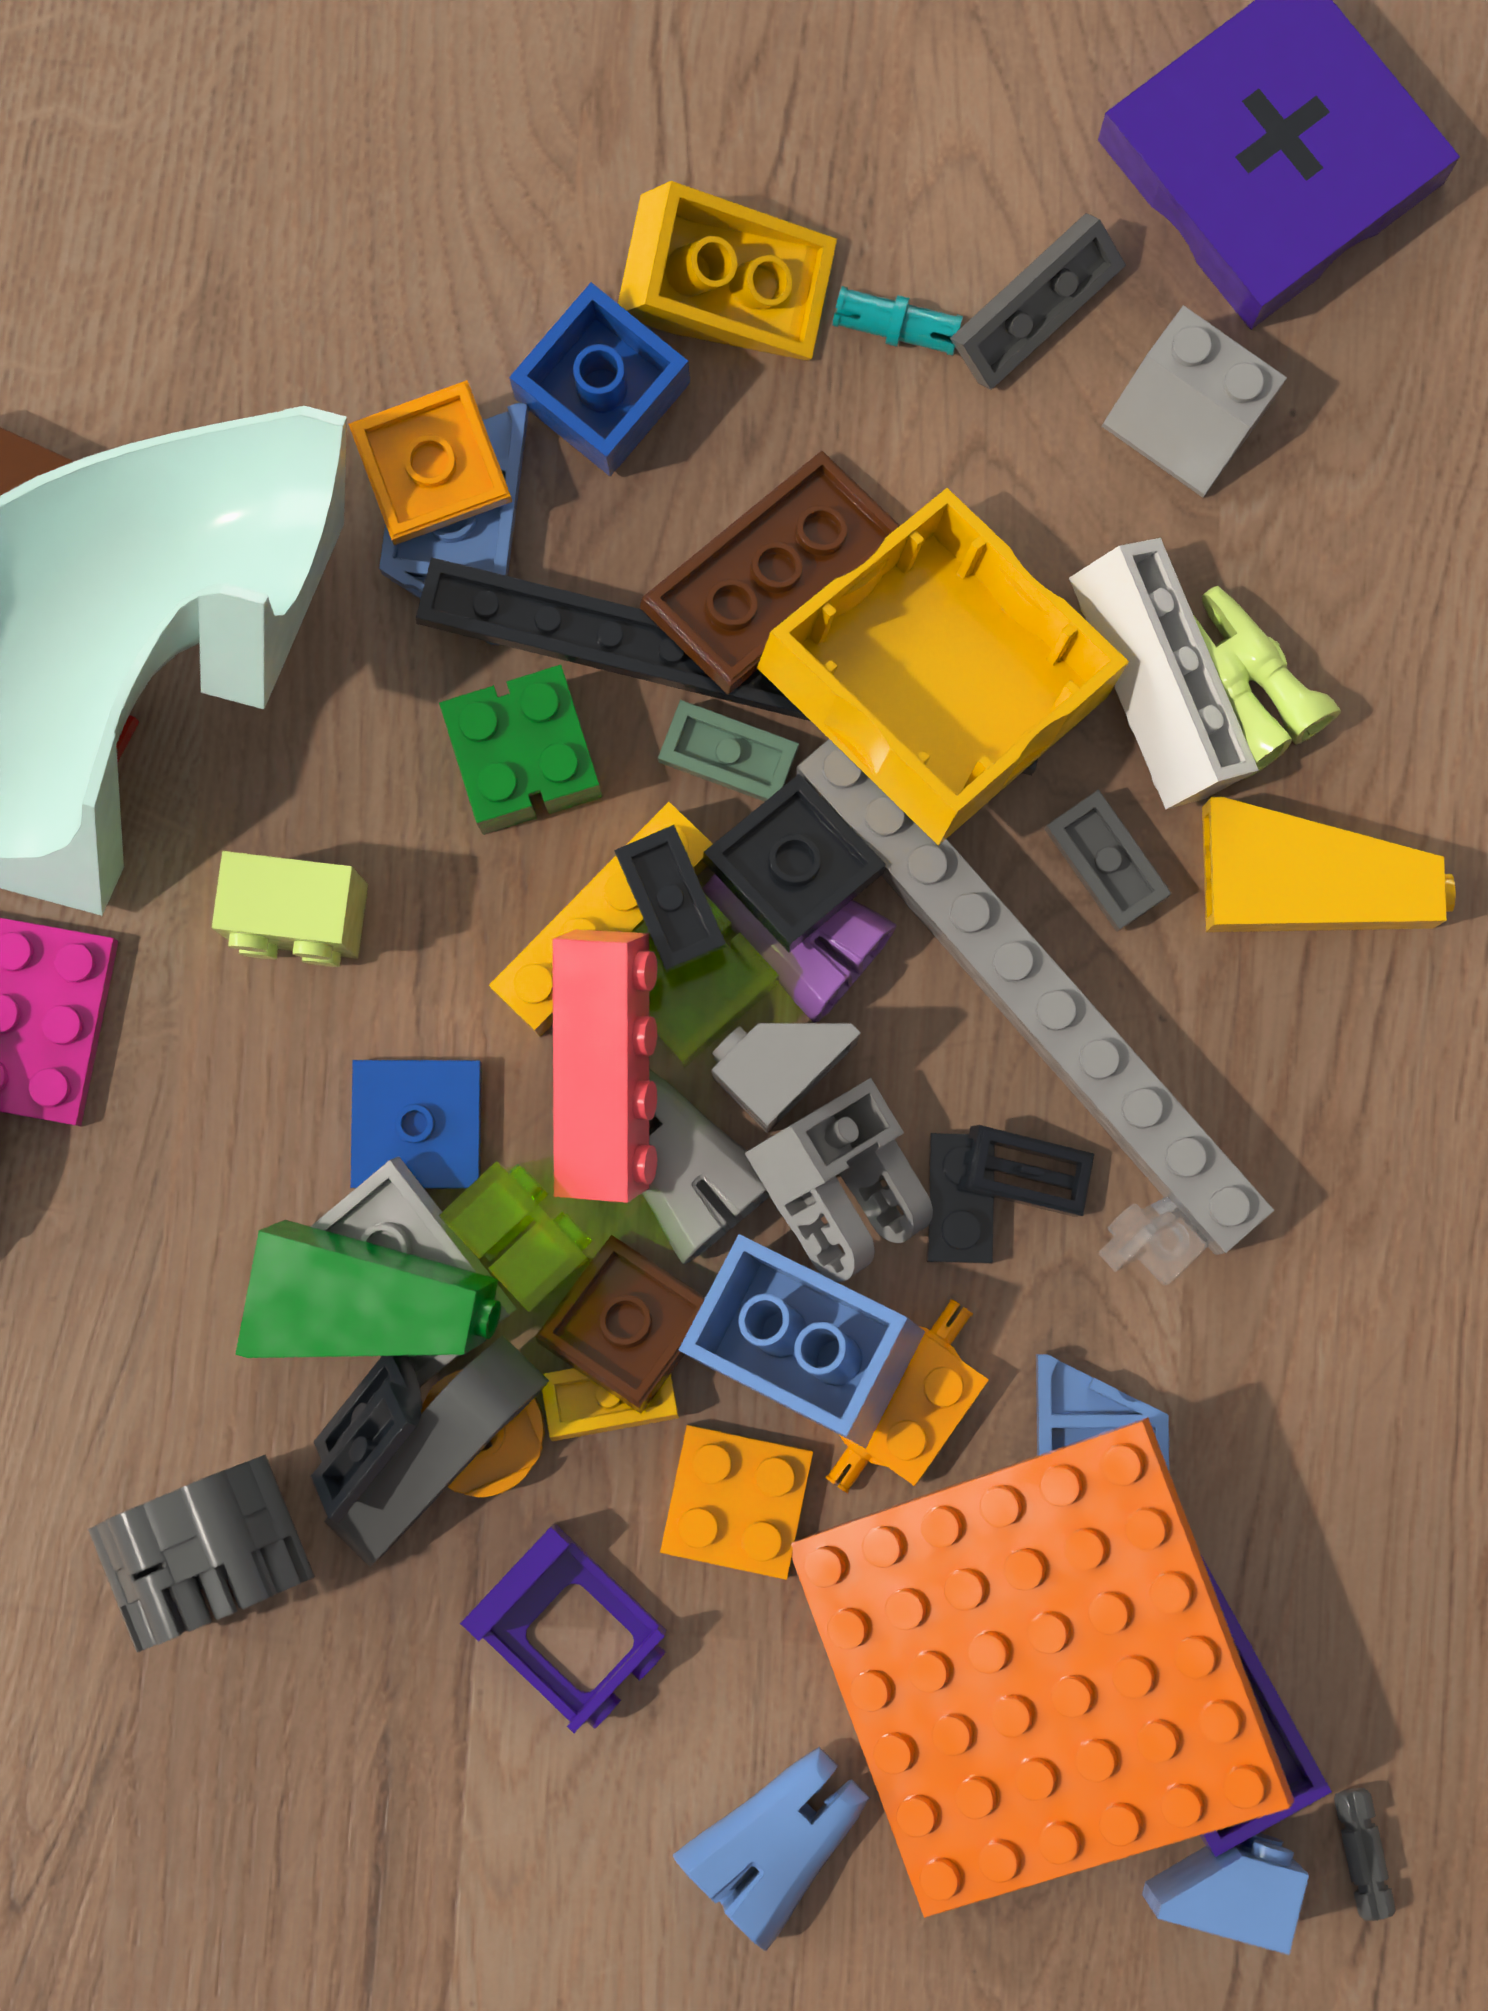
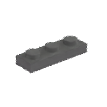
[950,213,1126,390]

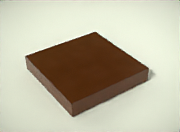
[535,1235,705,1414]

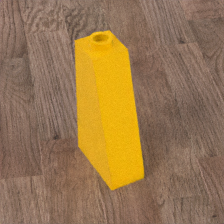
[1202,797,1456,932]

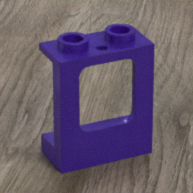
[460,1523,667,1733]

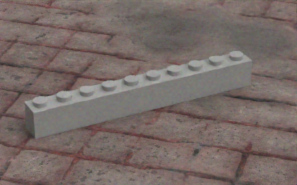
[797,739,1274,1255]

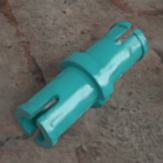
[832,286,963,356]

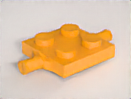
[825,1298,989,1494]

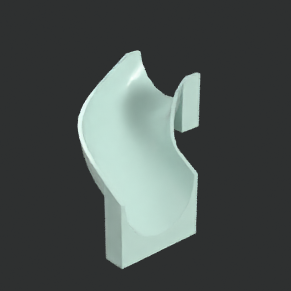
[0,406,347,916]

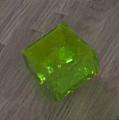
[634,893,779,1068]
[439,1161,593,1313]

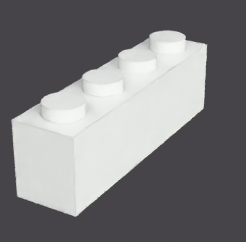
[1069,538,1259,809]

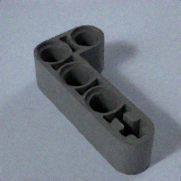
[324,1335,549,1567]

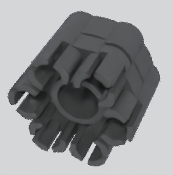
[88,1454,315,1653]

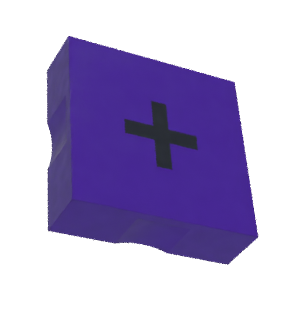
[1098,0,1460,330]

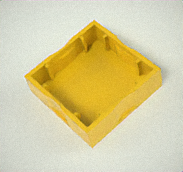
[757,488,1129,846]

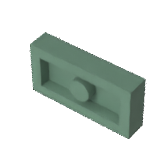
[658,700,799,802]

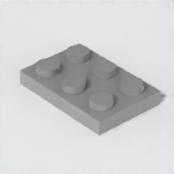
[310,1156,516,1387]

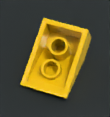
[618,181,837,361]

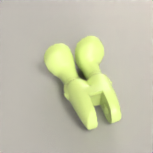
[1193,586,1341,779]

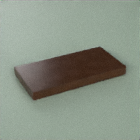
[640,451,900,695]

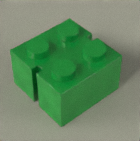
[439,664,603,835]

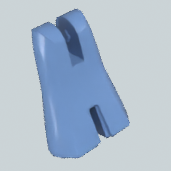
[673,1747,870,1951]

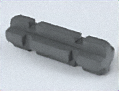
[1334,1788,1396,1921]

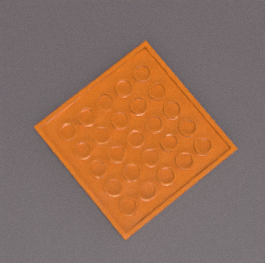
[791,1417,1294,1918]

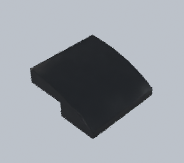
[311,1356,422,1523]

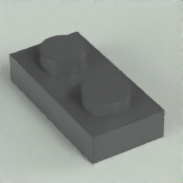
[1045,790,1172,932]

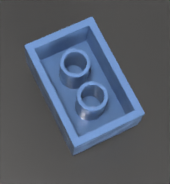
[679,1234,925,1448]

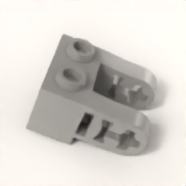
[745,1078,933,1282]

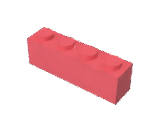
[552,929,657,1203]

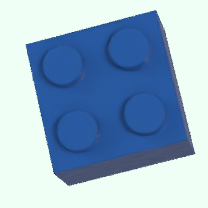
[509,282,690,477]

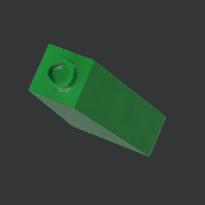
[235,1220,501,1358]

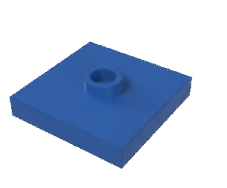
[350,1060,482,1189]

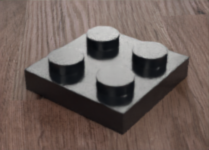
[703,774,886,952]

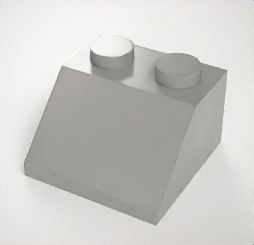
[1102,305,1287,498]
[712,1023,861,1133]

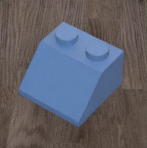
[1142,1833,1309,1955]

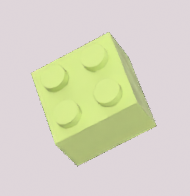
[212,851,368,967]

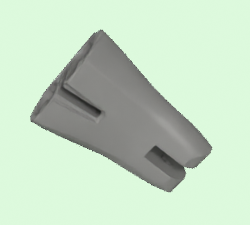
[642,1069,770,1264]

